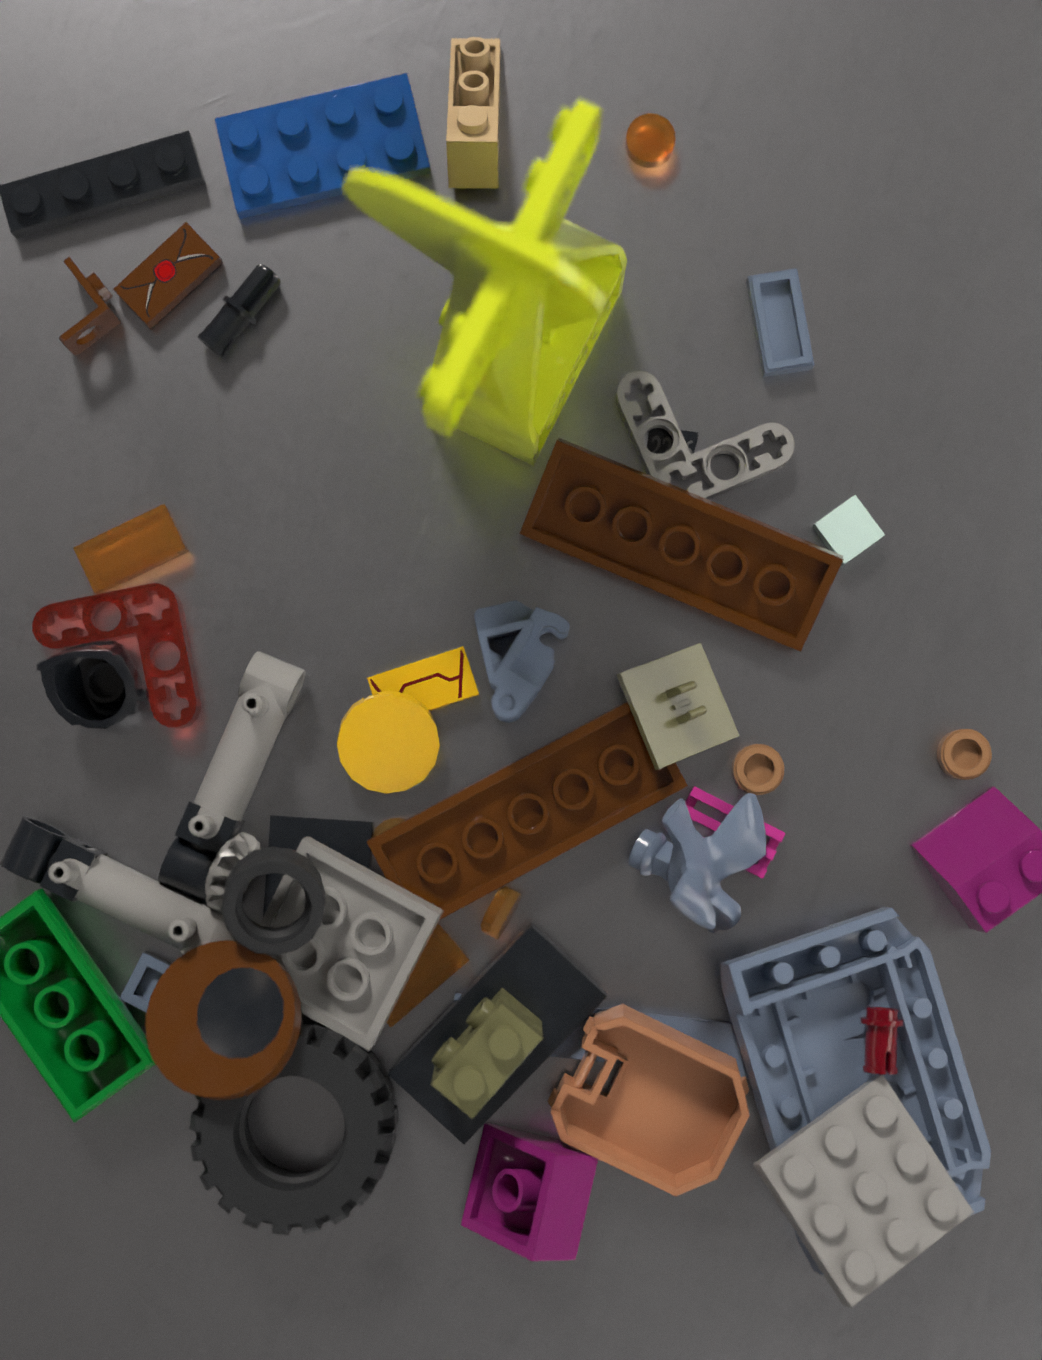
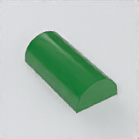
[0,889,156,1123]

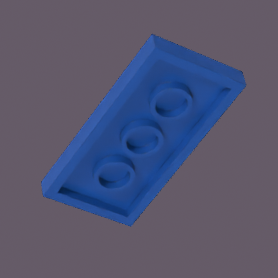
[214,73,431,219]

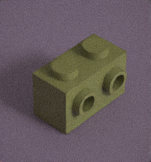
[431,988,543,1119]

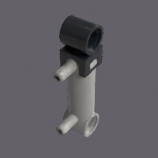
[158,651,306,902]
[0,816,236,954]

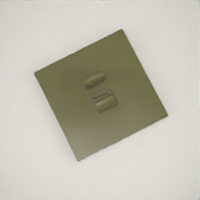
[617,643,740,770]

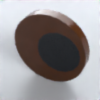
[145,940,302,1100]

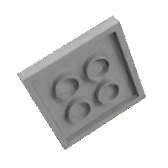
[259,836,444,1051]
[753,1074,974,1308]

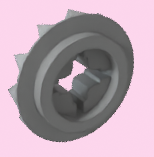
[205,832,260,914]

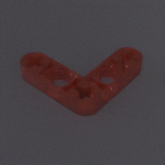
[32,583,201,729]

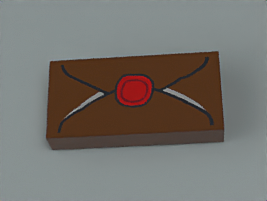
[113,222,223,329]

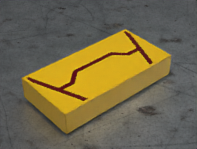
[367,646,479,712]

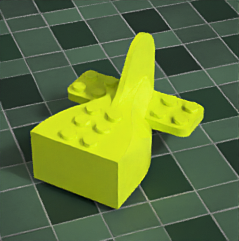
[342,99,627,466]

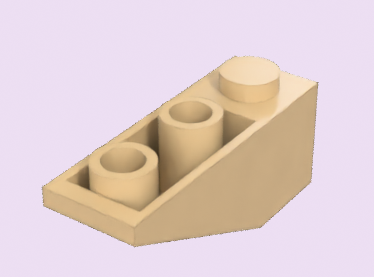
[446,37,500,188]

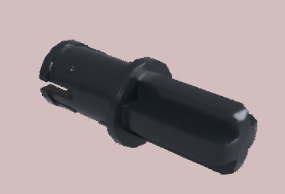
[197,264,281,358]

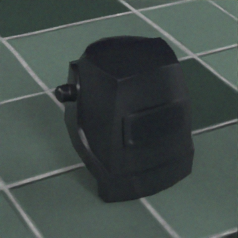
[37,641,149,729]

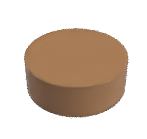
[937,729,992,780]
[731,744,784,795]

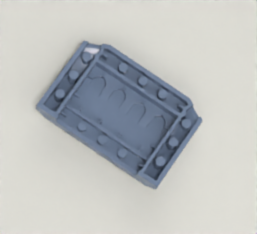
[721,907,991,1275]

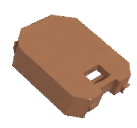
[547,1004,750,1196]

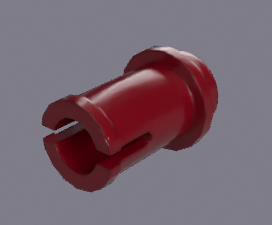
[860,1007,903,1075]

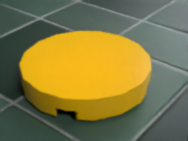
[337,690,440,794]

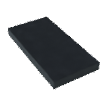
[388,922,607,1145]

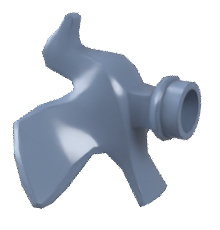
[629,793,766,933]

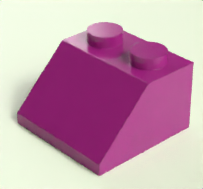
[910,786,1042,933]
[461,1123,598,1261]

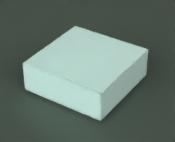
[812,495,885,567]

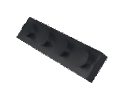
[0,130,206,239]

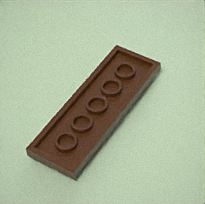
[519,438,844,652]
[367,701,688,920]

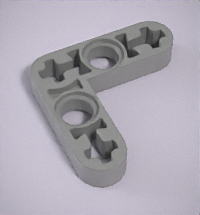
[615,370,795,500]

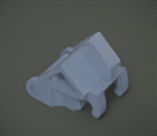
[474,600,570,723]

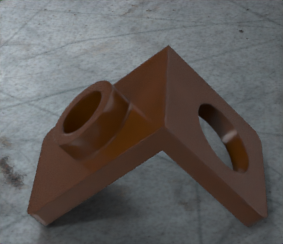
[59,257,121,356]

